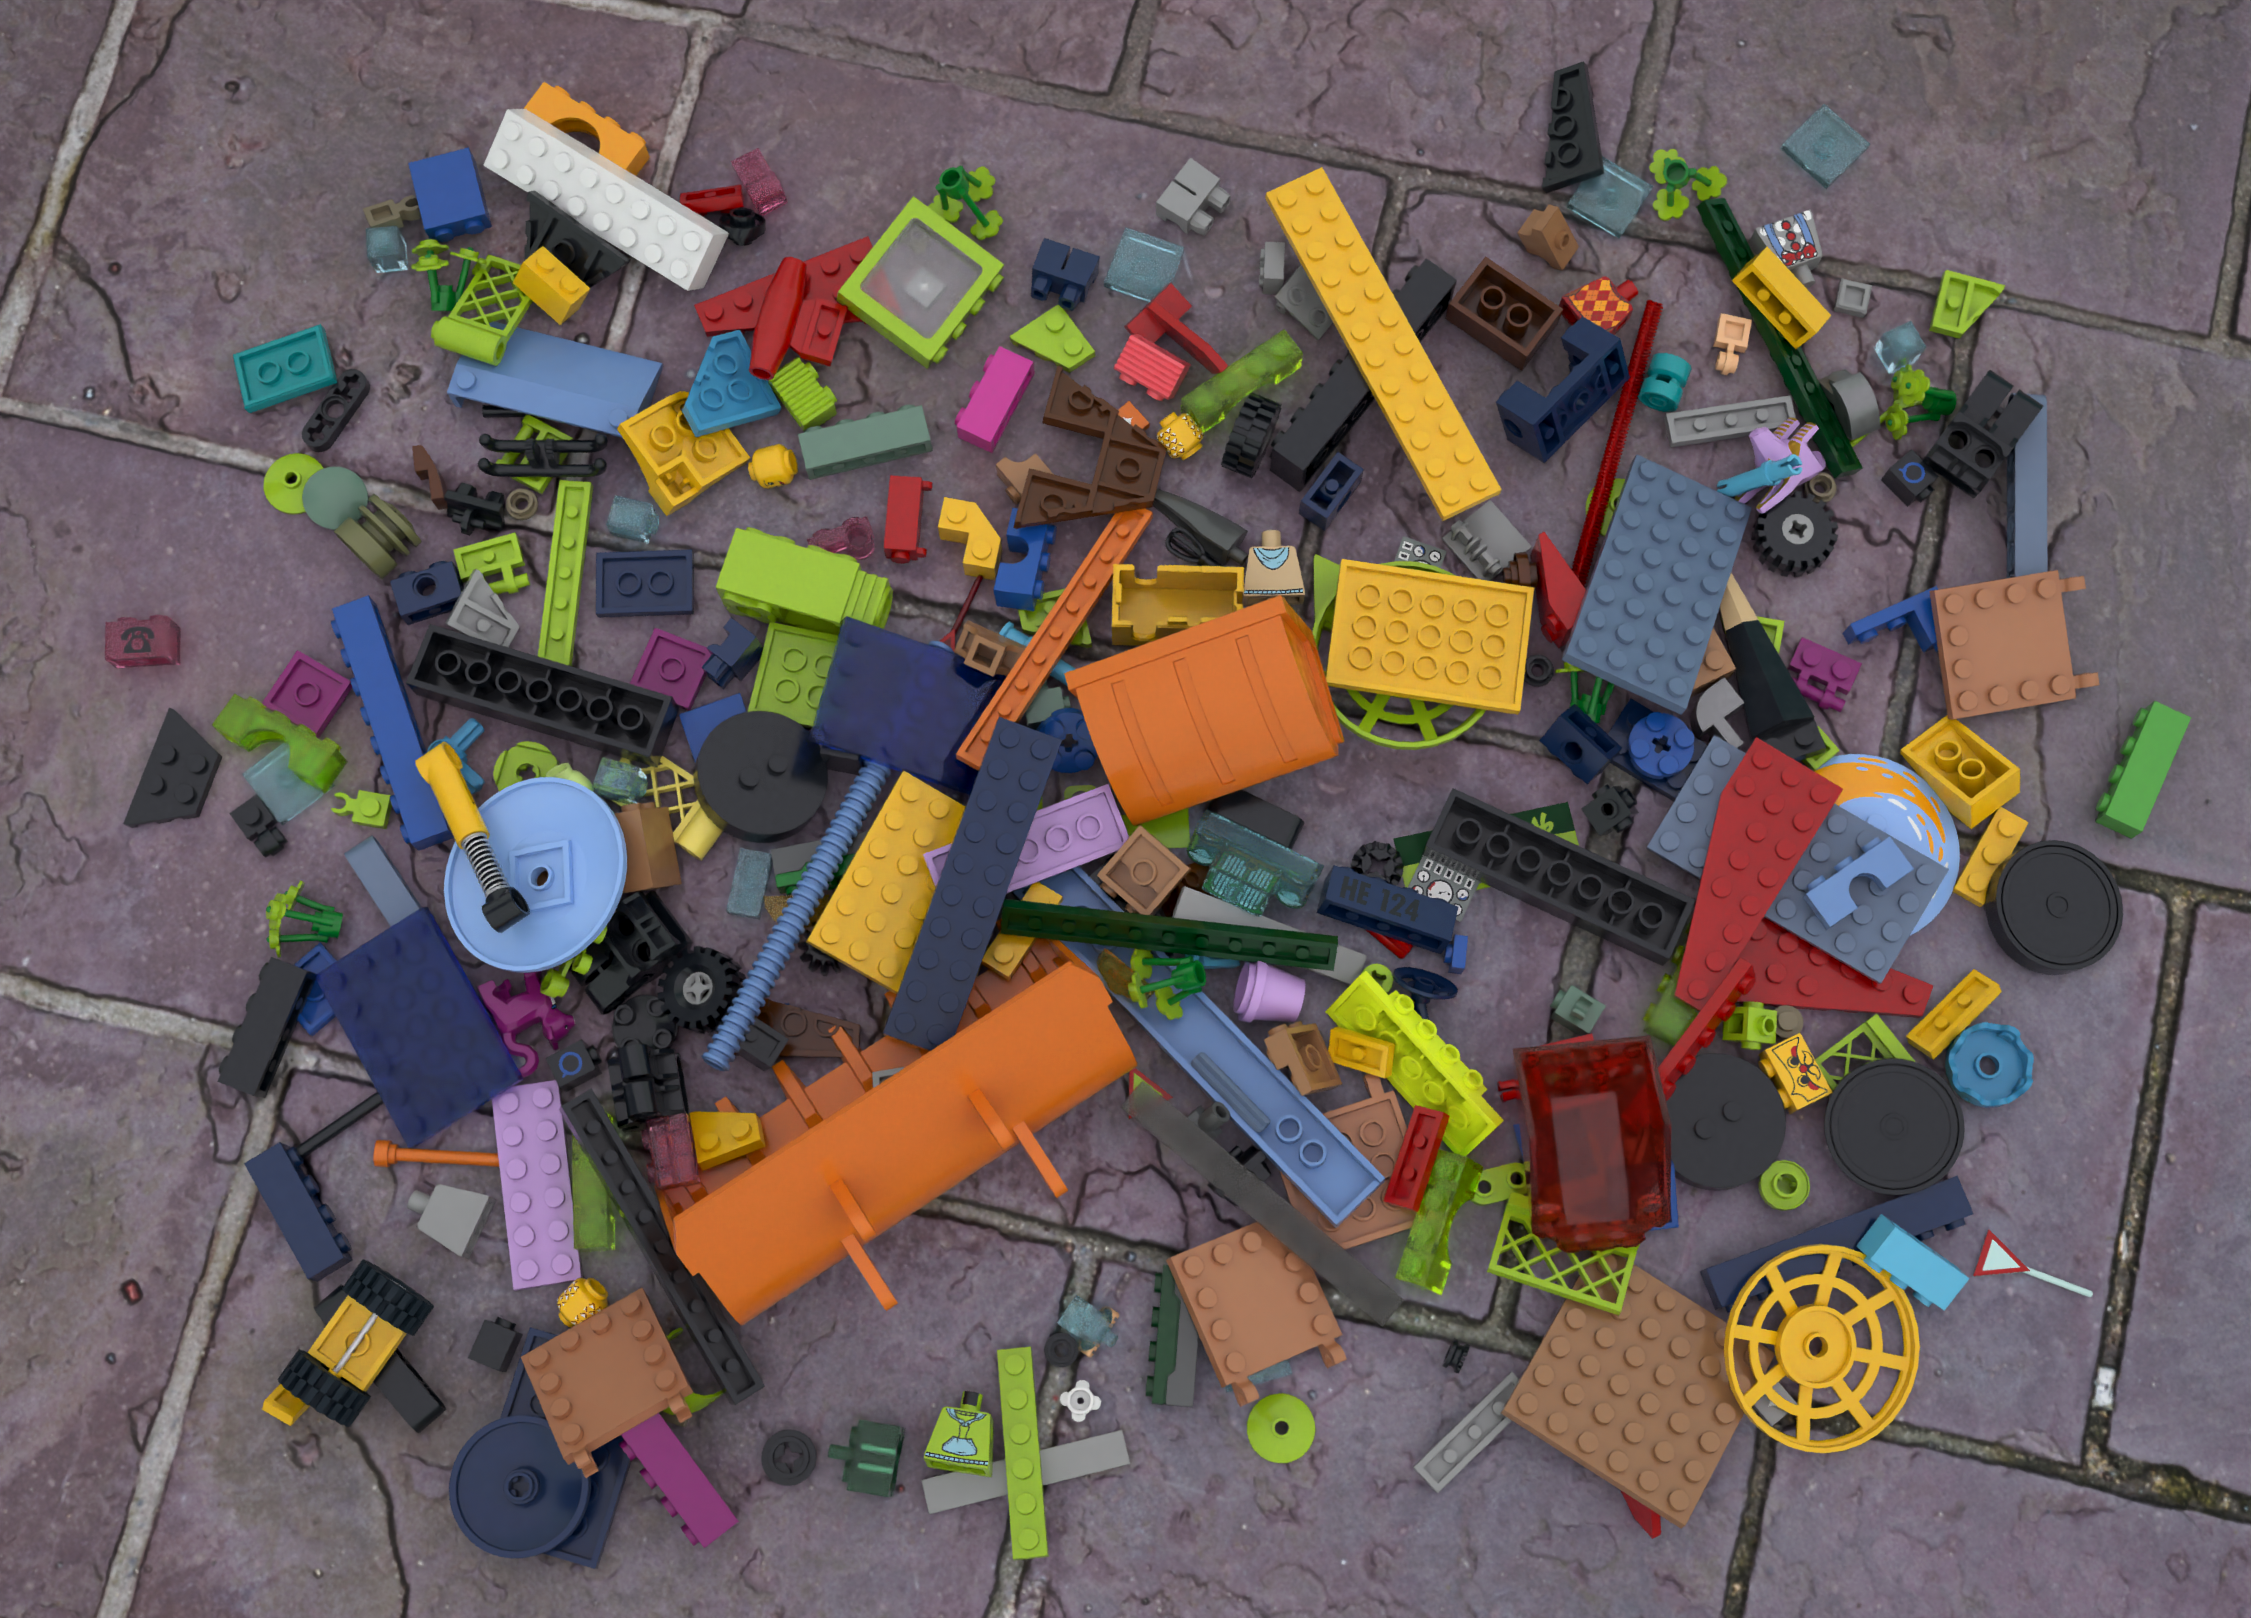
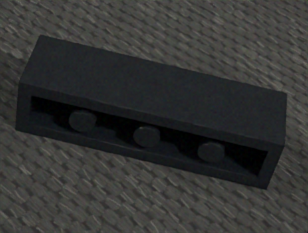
[217,957,318,1098]

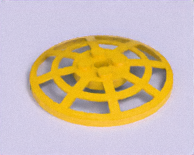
[1724,1244,1920,1453]

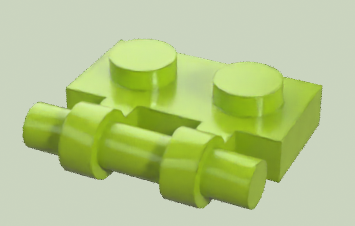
[453,532,531,594]

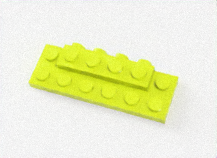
[1325,971,1504,1160]

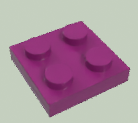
[629,628,711,711]
[261,650,352,739]

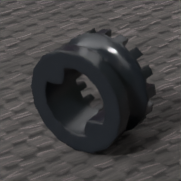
[1442,1338,1470,1373]

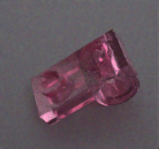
[731,148,788,216]
[807,516,875,560]

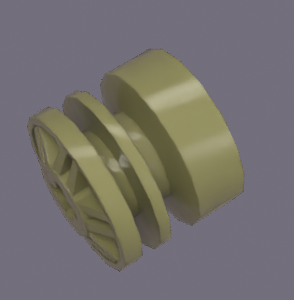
[334,494,422,579]

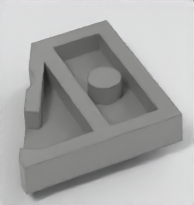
[445,569,520,648]

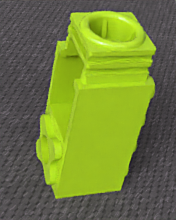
[716,527,893,644]

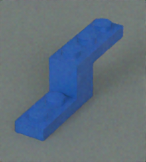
[1842,586,1938,653]

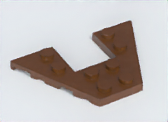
[1013,366,1167,529]

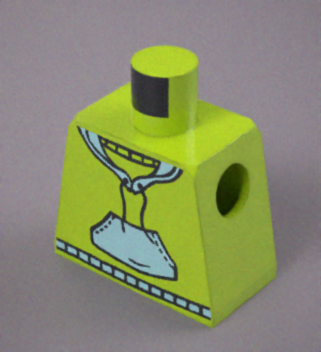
[924,1391,994,1478]

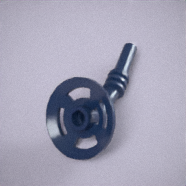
[1392,967,1458,1020]

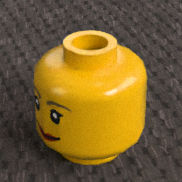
[748,444,798,489]

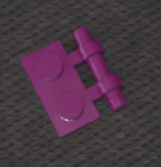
[1787,637,1862,712]

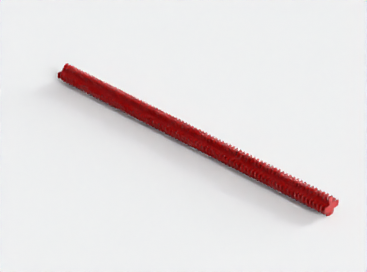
[1571,300,1663,587]

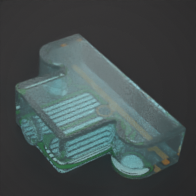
[1186,809,1324,917]

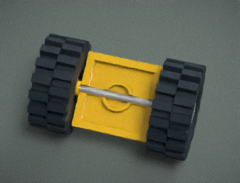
[277,1259,434,1427]

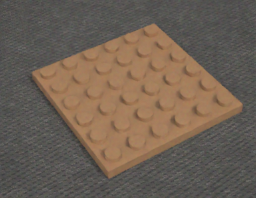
[1501,1249,1775,1529]

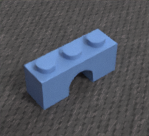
[1803,836,1914,930]

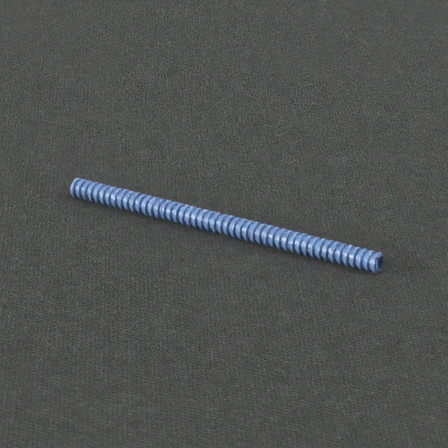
[702,641,955,1071]

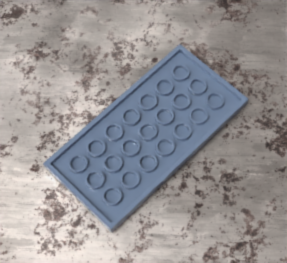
[1561,455,1752,715]
[1646,735,1949,984]

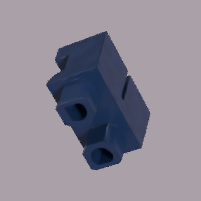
[1031,238,1100,311]
[701,618,763,689]

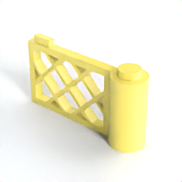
[597,756,723,861]

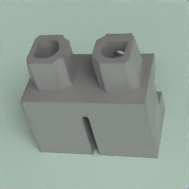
[1156,158,1231,236]

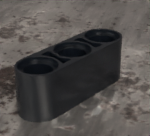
[1205,789,1305,853]

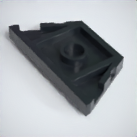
[524,190,631,288]
[123,708,222,828]

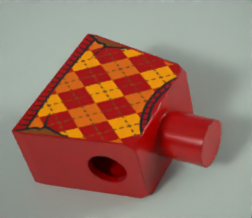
[1559,276,1638,335]

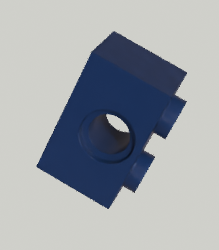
[1299,452,1364,531]
[390,561,464,625]
[1539,704,1622,785]

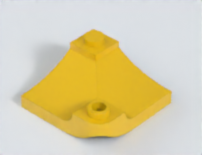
[617,391,750,516]

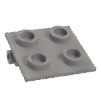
[1274,264,1333,340]
[1442,500,1532,581]

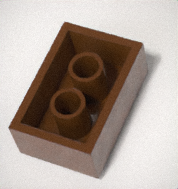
[1445,256,1563,371]

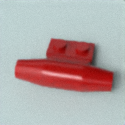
[749,257,848,380]

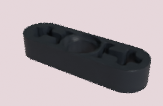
[302,369,370,452]

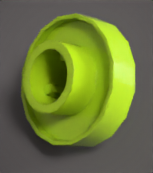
[1758,1160,1810,1211]

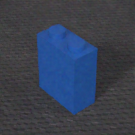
[408,147,492,242]

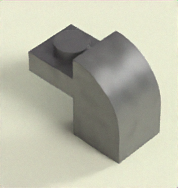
[1818,369,1881,440]
[1690,677,1744,749]

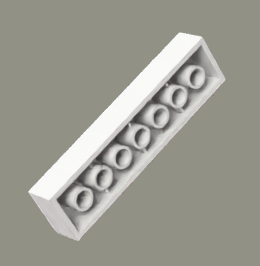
[484,109,729,291]

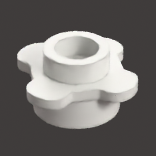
[1060,1380,1101,1422]

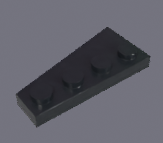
[1542,61,1605,193]

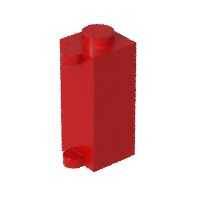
[884,475,933,564]

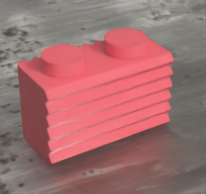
[1114,334,1191,401]

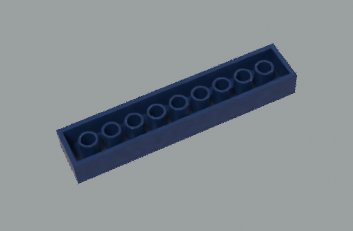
[882,717,1062,1051]

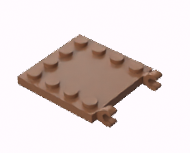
[1929,570,2100,719]
[1278,1074,1438,1261]
[1166,1210,1347,1407]
[521,1288,693,1478]

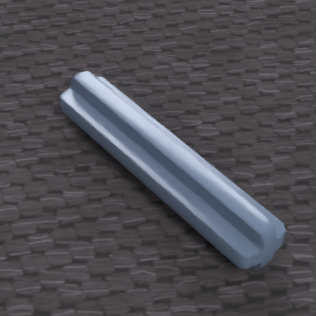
[1191,1052,1270,1133]

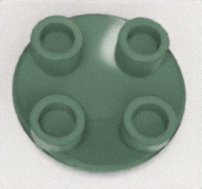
[302,467,369,531]

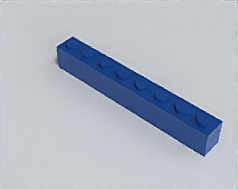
[331,595,454,851]

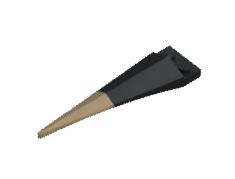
[1720,573,1826,762]

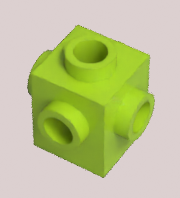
[1722,1001,1777,1050]

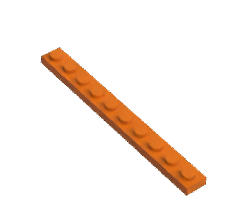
[956,508,1153,770]

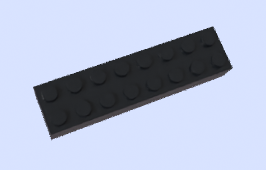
[1269,258,1457,492]
[406,624,679,768]
[1422,788,1696,966]

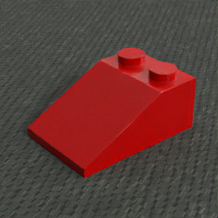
[1530,532,1586,649]

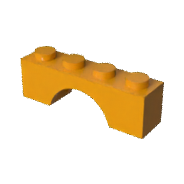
[524,82,650,176]

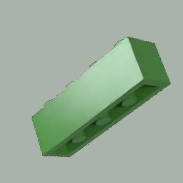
[2095,701,2191,839]

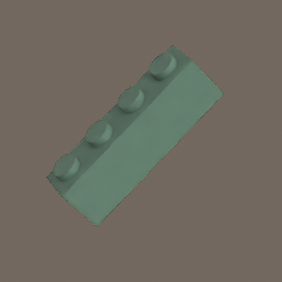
[798,405,933,480]

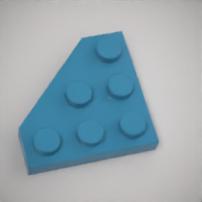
[682,330,782,437]

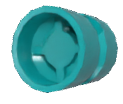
[1638,353,1692,412]

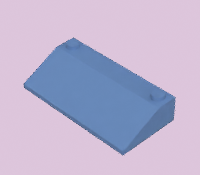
[447,322,663,449]

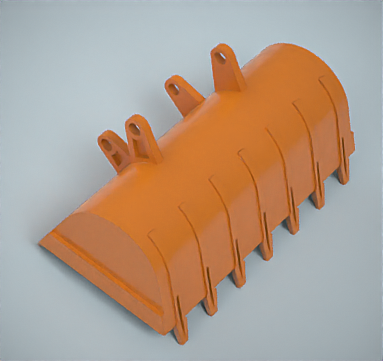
[654,918,1137,1325]

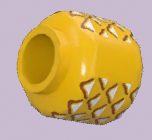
[1156,412,1204,461]
[557,1278,608,1328]

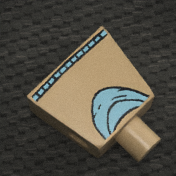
[1242,530,1305,606]

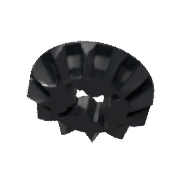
[1351,841,1404,886]
[761,1430,817,1486]

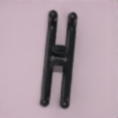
[478,434,608,477]

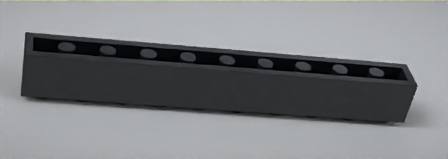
[559,1088,765,1405]

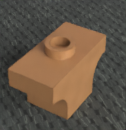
[1518,205,1579,271]
[996,453,1054,505]
[954,620,1027,677]

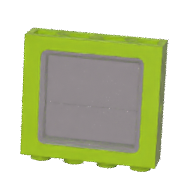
[836,196,1004,369]

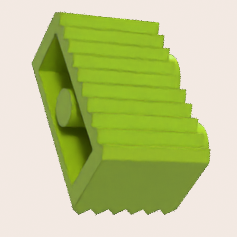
[768,357,837,431]

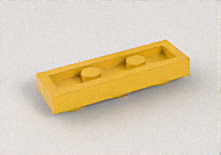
[1952,807,2029,907]
[981,882,1063,981]
[1906,969,2002,1060]

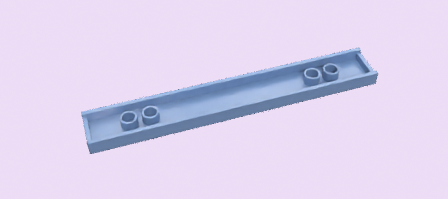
[1013,866,1385,1228]

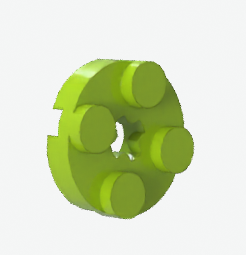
[493,741,560,791]

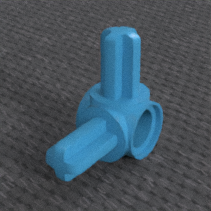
[427,718,485,794]

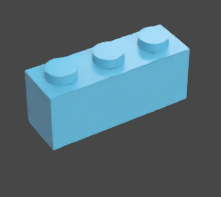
[1857,1214,1970,1311]

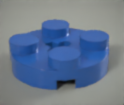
[1037,708,1098,773]
[1627,712,1695,779]

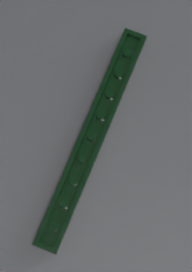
[1696,198,1863,479]
[1000,899,1338,971]

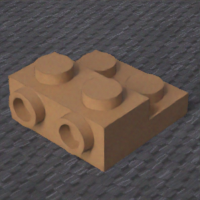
[1097,825,1191,915]
[1264,1021,1342,1096]

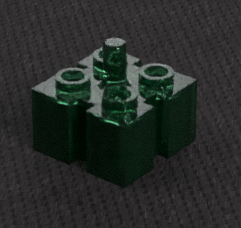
[828,1420,906,1497]

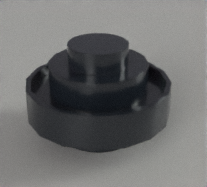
[719,208,766,246]

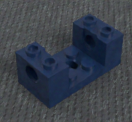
[1496,316,1630,463]

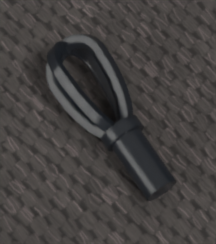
[1165,527,1224,567]

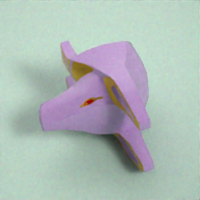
[1735,418,1826,514]

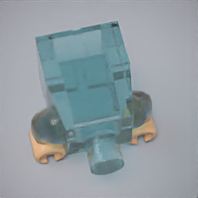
[1057,1295,1119,1357]

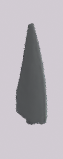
[1153,489,1248,566]

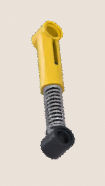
[415,741,530,933]

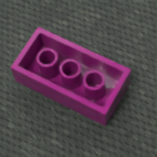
[619,1413,739,1548]

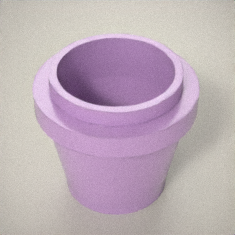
[1233,961,1306,1023]

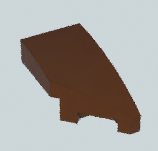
[412,445,447,510]

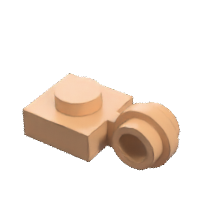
[1713,313,1752,375]

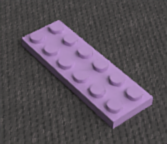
[923,784,1129,894]
[491,1080,583,1291]

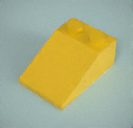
[1900,715,2020,829]

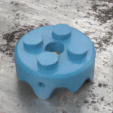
[1945,1022,2034,1108]

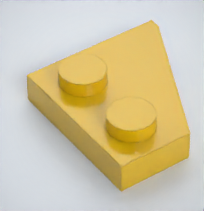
[689,1111,766,1171]

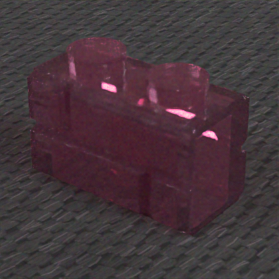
[641,1113,700,1190]

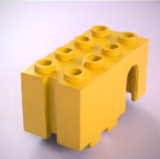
[1112,564,1244,646]

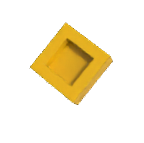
[262,1384,310,1426]

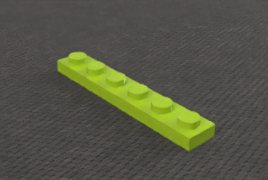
[538,480,593,666]
[997,1346,1049,1561]

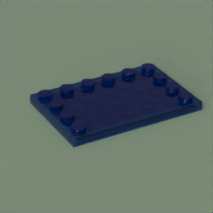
[809,616,1007,795]
[315,907,524,1148]

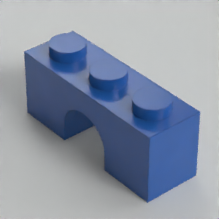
[994,508,1057,611]

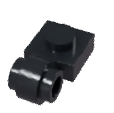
[229,794,288,857]

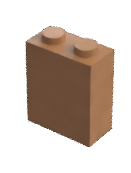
[615,802,682,894]

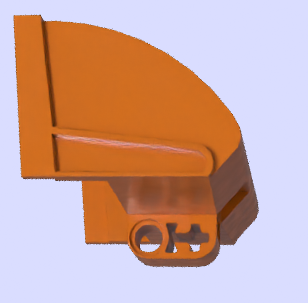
[1064,595,1345,826]

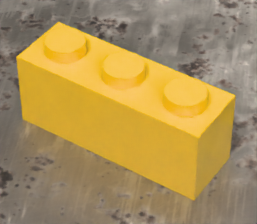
[1732,246,1831,349]

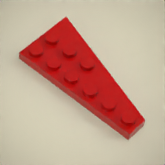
[694,236,904,337]

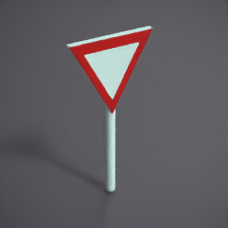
[1972,1229,2093,1297]

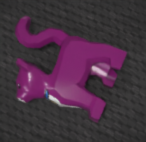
[477,971,575,1077]

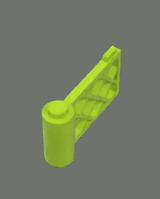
[431,254,533,366]

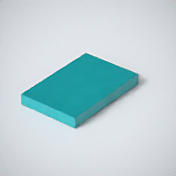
[233,324,338,413]

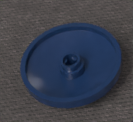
[449,1415,591,1558]

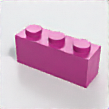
[955,346,1035,453]

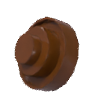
[1502,552,1538,588]

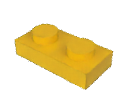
[1328,1026,1395,1079]

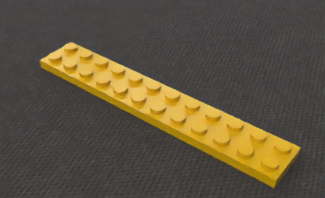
[1265,167,1502,521]

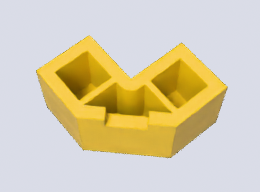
[938,497,1003,581]

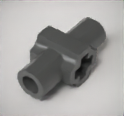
[1171,1102,1230,1153]

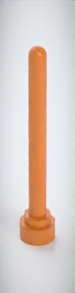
[373,1140,499,1167]

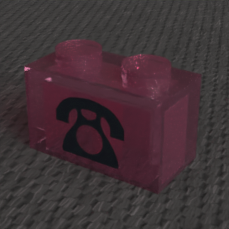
[105,615,181,668]

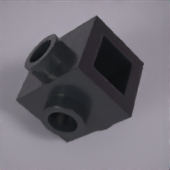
[1581,784,1639,836]

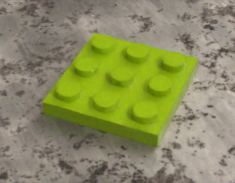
[748,622,865,732]

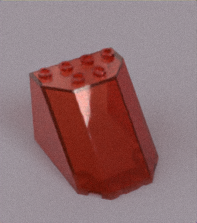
[1513,1035,1671,1253]

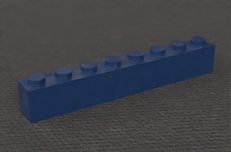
[1700,1176,1974,1313]

